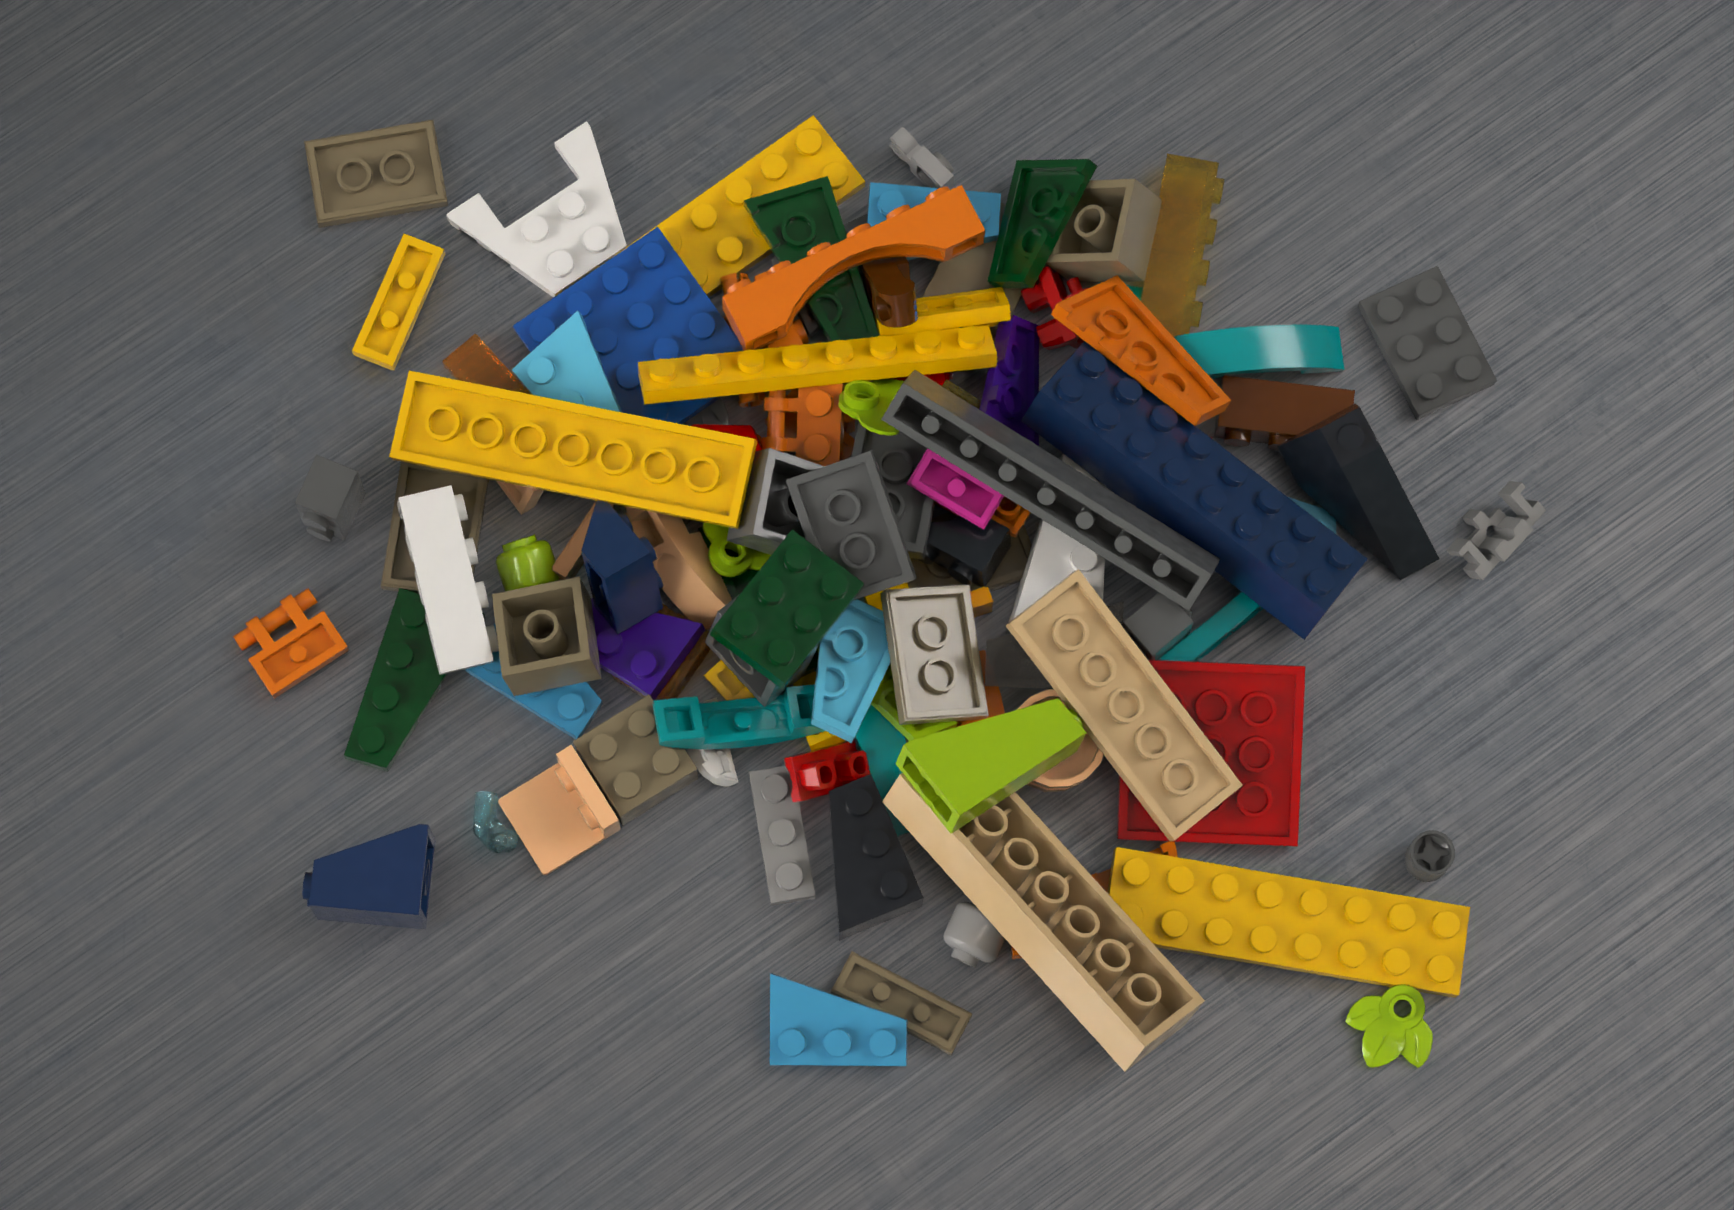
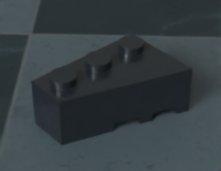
[829,774,924,941]

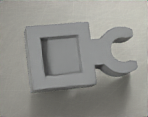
[889,127,954,189]

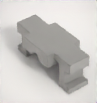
[1446,481,1546,580]

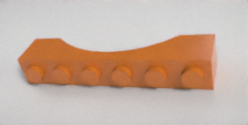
[722,185,985,351]

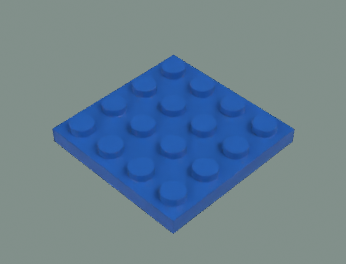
[513,227,743,424]

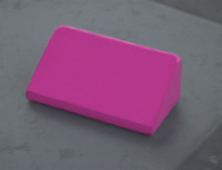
[907,448,1004,530]

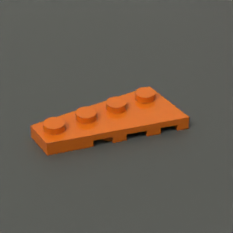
[1051,275,1231,426]

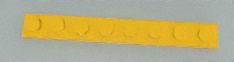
[638,325,997,405]

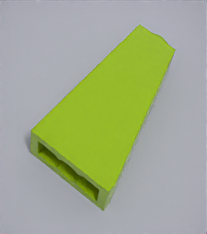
[895,698,1086,834]

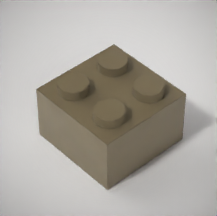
[1046,179,1162,283]
[492,577,602,696]
[573,694,698,826]

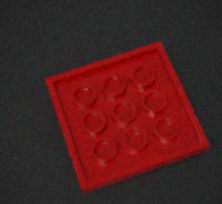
[1117,660,1306,846]

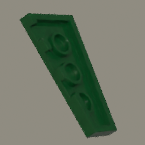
[744,176,879,342]
[344,588,485,772]

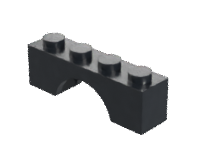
[851,456,1012,587]

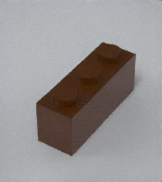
[1214,375,1355,451]

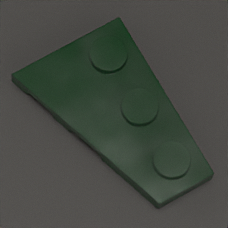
[987,159,1097,288]

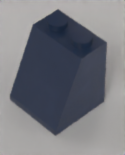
[302,824,436,929]

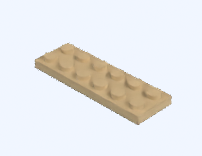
[1005,569,1243,841]

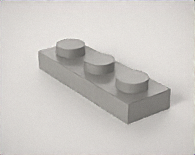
[749,766,815,906]

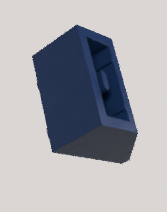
[581,500,663,634]

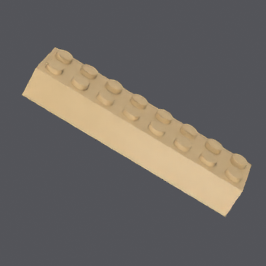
[882,773,1205,1072]

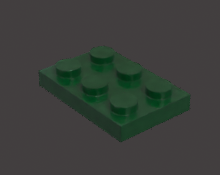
[710,530,865,690]

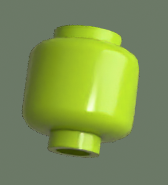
[495,534,559,591]

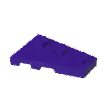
[980,315,1039,446]
[591,598,706,701]

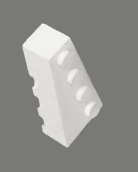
[1005,454,1108,632]
[397,485,499,675]

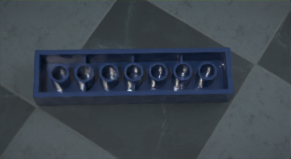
[1021,341,1368,640]

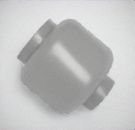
[944,901,1005,968]

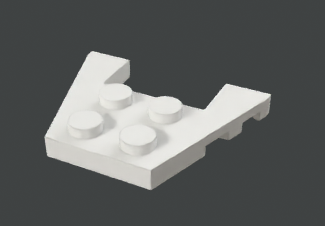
[446,121,627,298]

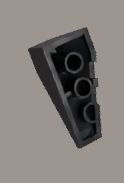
[1277,403,1440,580]

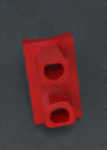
[1021,266,1091,350]
[784,741,870,802]

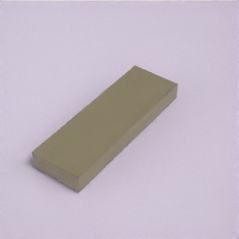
[831,951,972,1056]

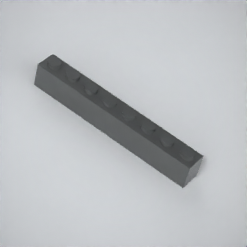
[881,370,1220,610]

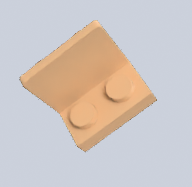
[498,745,621,875]

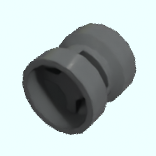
[1405,830,1455,882]

